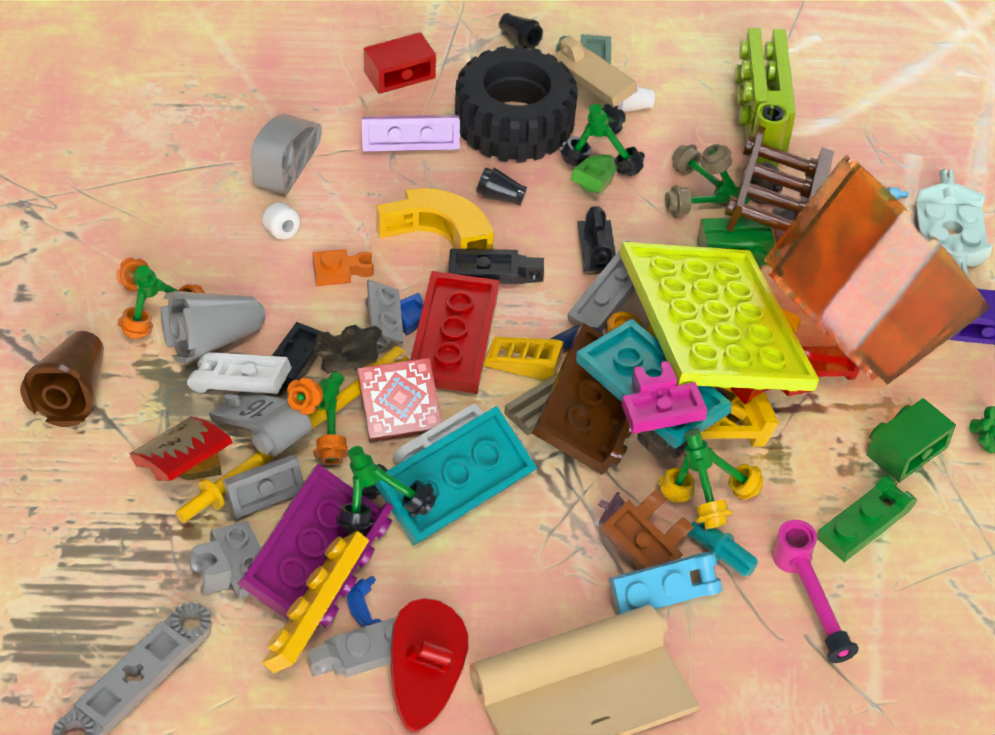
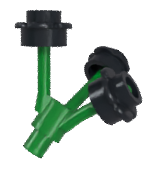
[560,104,645,176]
[336,446,436,534]

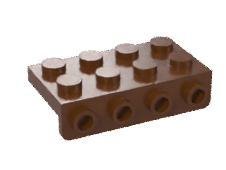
[532,323,632,475]

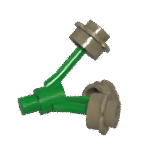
[665,144,750,218]

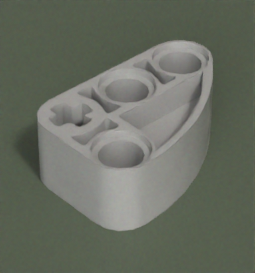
[251,114,322,195]

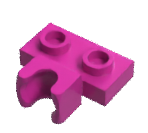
[622,361,707,434]

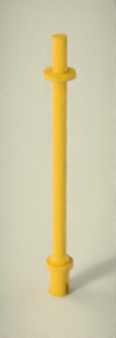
[176,346,409,523]

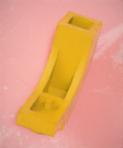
[376,188,494,249]

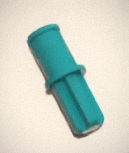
[687,517,758,577]

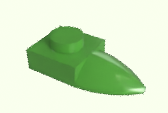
[570,155,617,194]

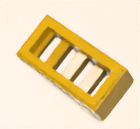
[484,336,564,381]

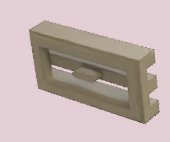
[504,372,559,436]

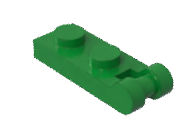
[817,475,917,563]

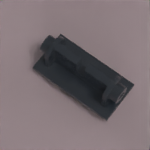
[577,206,616,272]

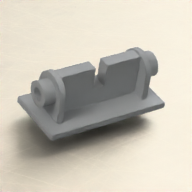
[365,279,404,352]

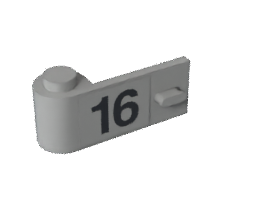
[209,391,312,457]

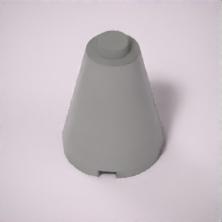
[161,291,265,364]

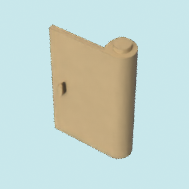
[469,604,700,735]

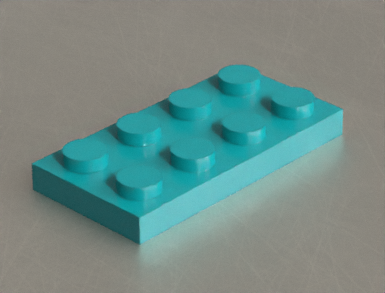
[576,319,732,449]
[374,406,537,546]

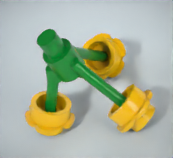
[659,429,764,529]

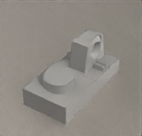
[222,454,304,519]

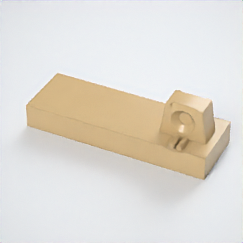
[553,35,638,107]

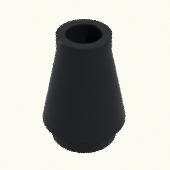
[499,13,543,48]
[476,167,527,205]

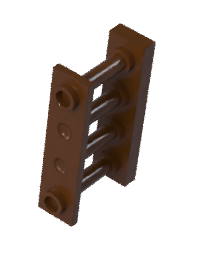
[725,125,834,257]

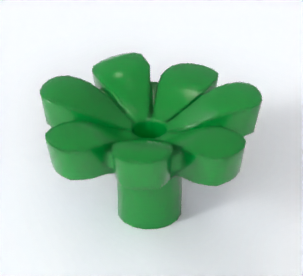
[969,406,995,454]

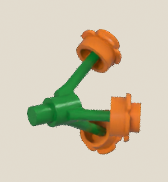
[116,257,206,339]
[287,372,349,465]

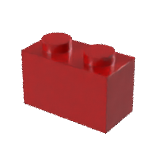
[364,32,436,94]

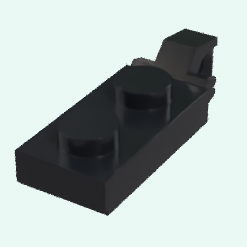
[449,249,544,284]

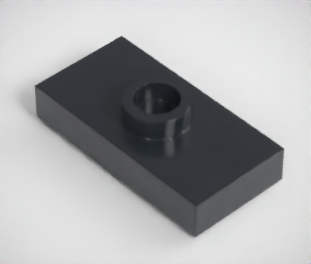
[272,322,328,388]

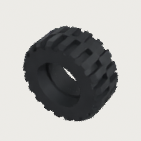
[455,46,578,163]

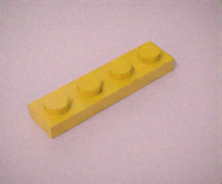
[262,531,369,673]

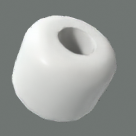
[262,202,301,240]

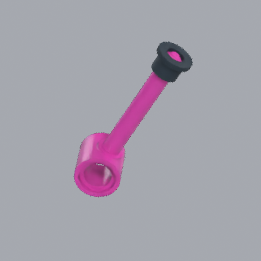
[772,519,859,663]

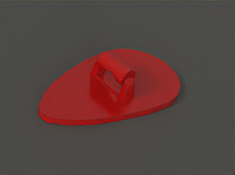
[390,598,469,732]

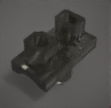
[314,324,382,374]

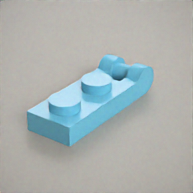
[609,551,723,615]

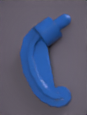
[347,576,382,627]

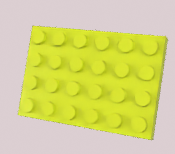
[619,242,819,391]

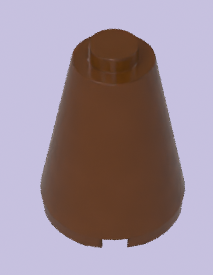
[20,331,104,427]

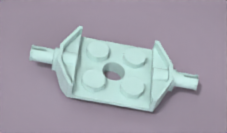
[916,168,993,282]

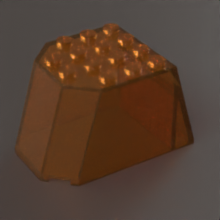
[764,155,990,385]

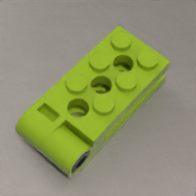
[735,28,796,167]

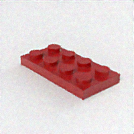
[410,271,500,394]

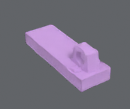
[362,115,460,151]

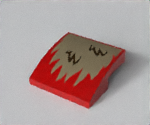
[129,416,233,481]

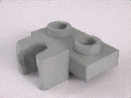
[189,521,261,598]

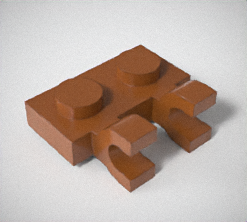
[599,489,694,570]

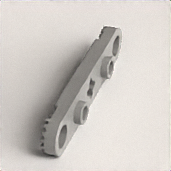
[52,602,212,735]

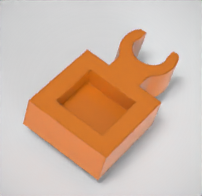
[312,249,374,286]

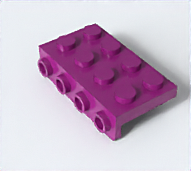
[237,463,393,628]

